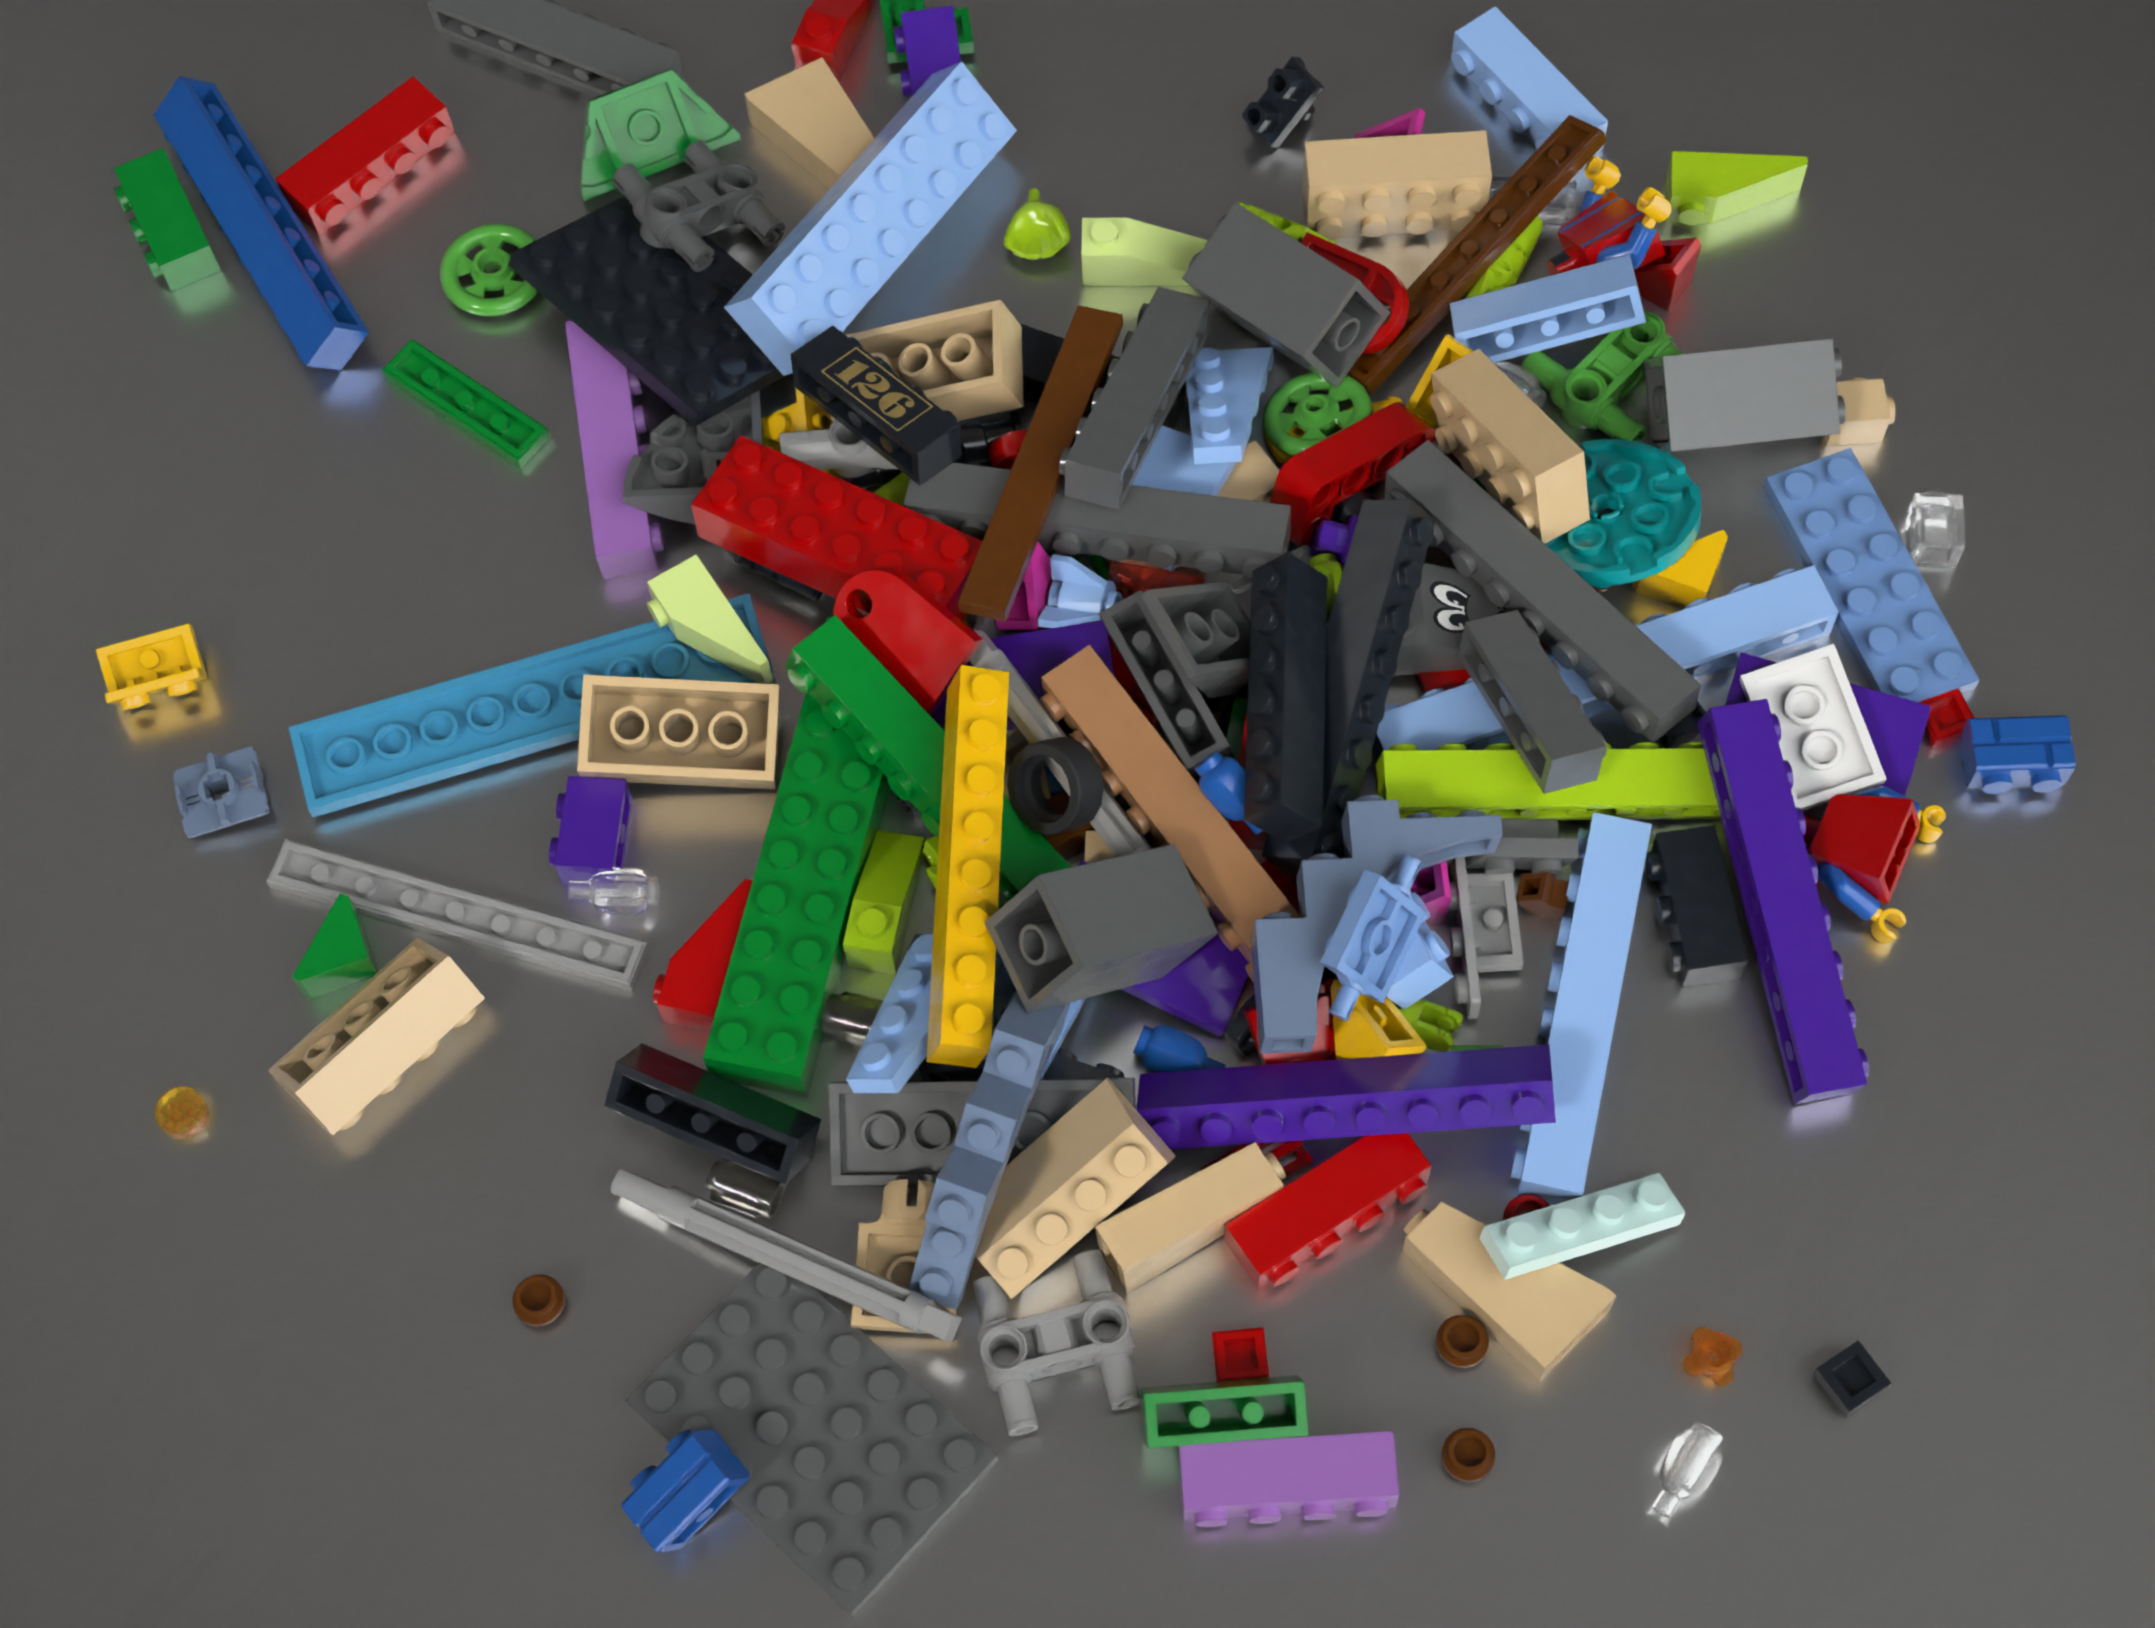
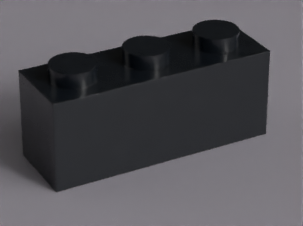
[1645,825,1748,988]

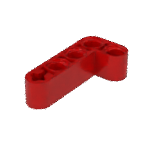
[1270,402,1435,547]

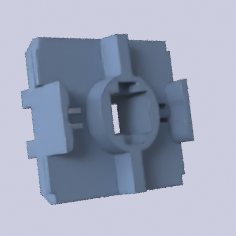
[173,746,269,839]

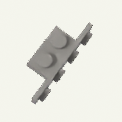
[1447,857,1524,1019]

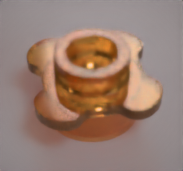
[1683,1327,1743,1387]

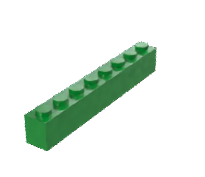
[785,615,1071,907]

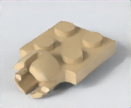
[851,1179,958,1335]

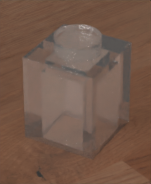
[1905,491,1966,568]

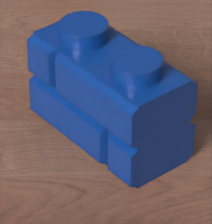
[1959,715,2076,794]
[621,1429,750,1553]

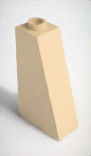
[744,58,875,189]
[1095,1142,1286,1294]
[1402,1202,1616,1382]

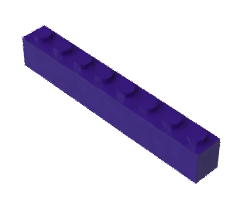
[1697,699,1869,1105]
[1136,1044,1556,1149]

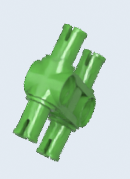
[1521,311,1683,442]

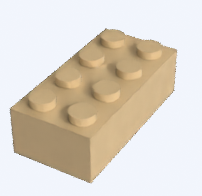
[1302,130,1492,240]
[830,299,1024,422]
[1430,349,1590,544]
[577,675,781,789]

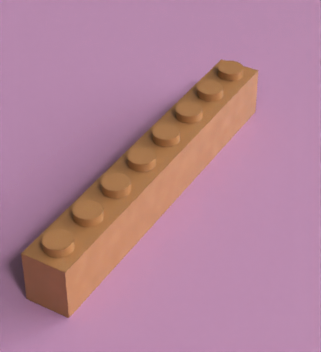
[1040,645,1300,982]

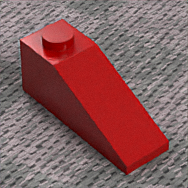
[791,0,876,82]
[653,879,753,1032]

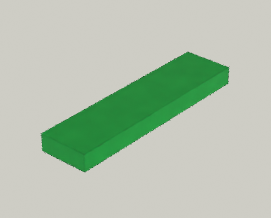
[382,338,551,469]

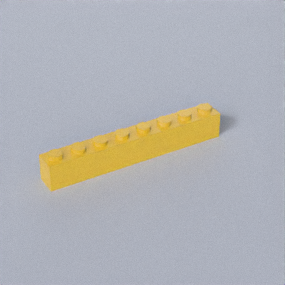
[926,665,1009,1068]

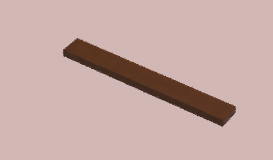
[1347,115,1607,395]
[958,305,1123,622]

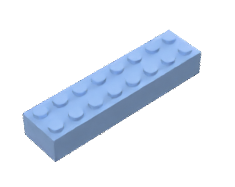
[724,62,1017,376]

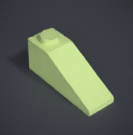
[1081,218,1208,286]
[646,554,774,684]

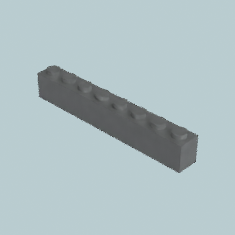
[1385,440,1701,743]
[903,462,1291,579]

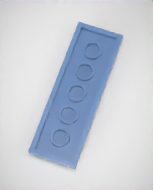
[1763,448,1979,702]

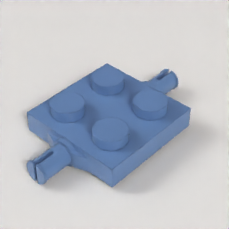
[1320,854,1426,1021]

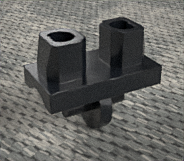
[1242,56,1324,148]

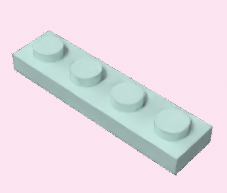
[1479,1173,1686,1280]

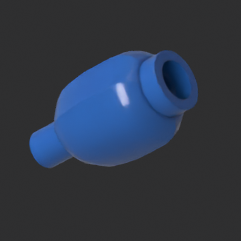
[1194,750,1263,835]
[1133,1025,1226,1073]

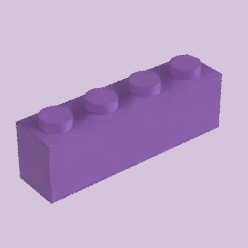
[1179,1431,1399,1527]

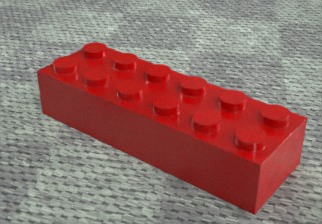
[691,435,982,620]

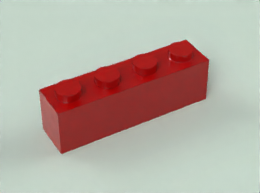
[275,76,455,235]
[1224,1133,1432,1290]

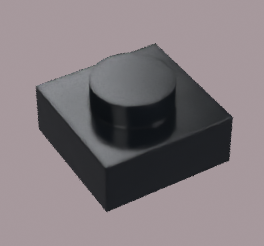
[1813,1340,1892,1417]

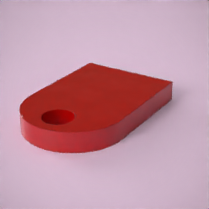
[1301,232,1409,355]
[833,568,983,715]

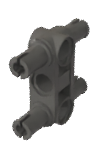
[612,140,785,272]

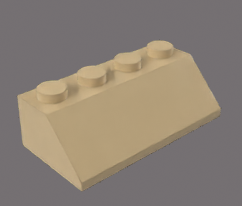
[267,937,485,1135]
[976,1077,1176,1299]

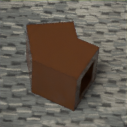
[1516,872,1569,921]

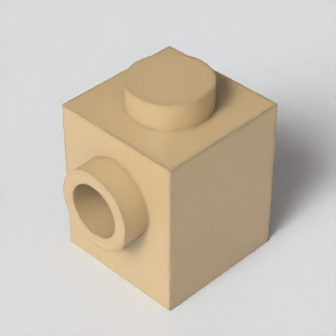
[1824,377,1895,446]

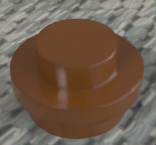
[512,1274,565,1327]
[1436,1315,1489,1368]
[1441,1428,1495,1482]

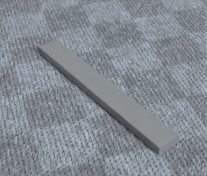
[266,839,649,992]

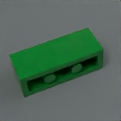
[113,148,221,291]
[1140,1375,1308,1448]

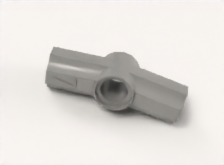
[779,420,898,478]

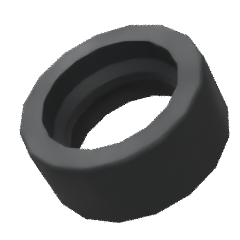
[1007,737,1104,835]

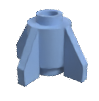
[1038,554,1122,629]

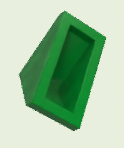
[292,893,378,999]

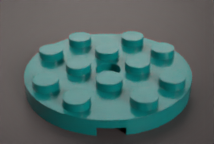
[1510,439,1702,589]

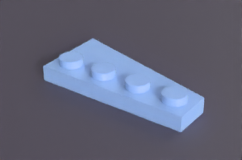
[1185,347,1273,464]
[846,934,1001,1093]

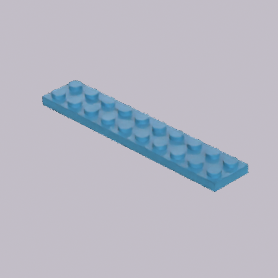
[288,593,776,818]

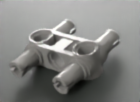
[972,1250,1141,1436]

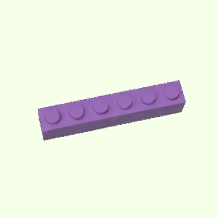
[565,320,664,579]

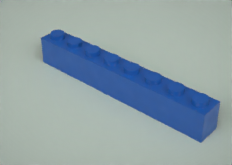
[153,76,369,371]

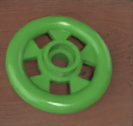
[440,224,538,316]
[1263,372,1372,456]

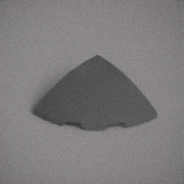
[623,390,762,524]

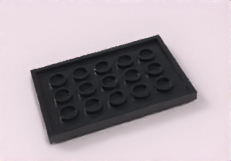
[509,196,783,427]

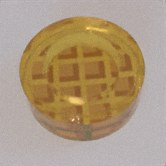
[154,1086,209,1140]

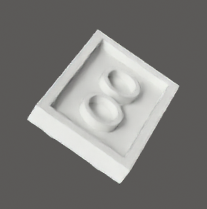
[1739,644,1887,811]

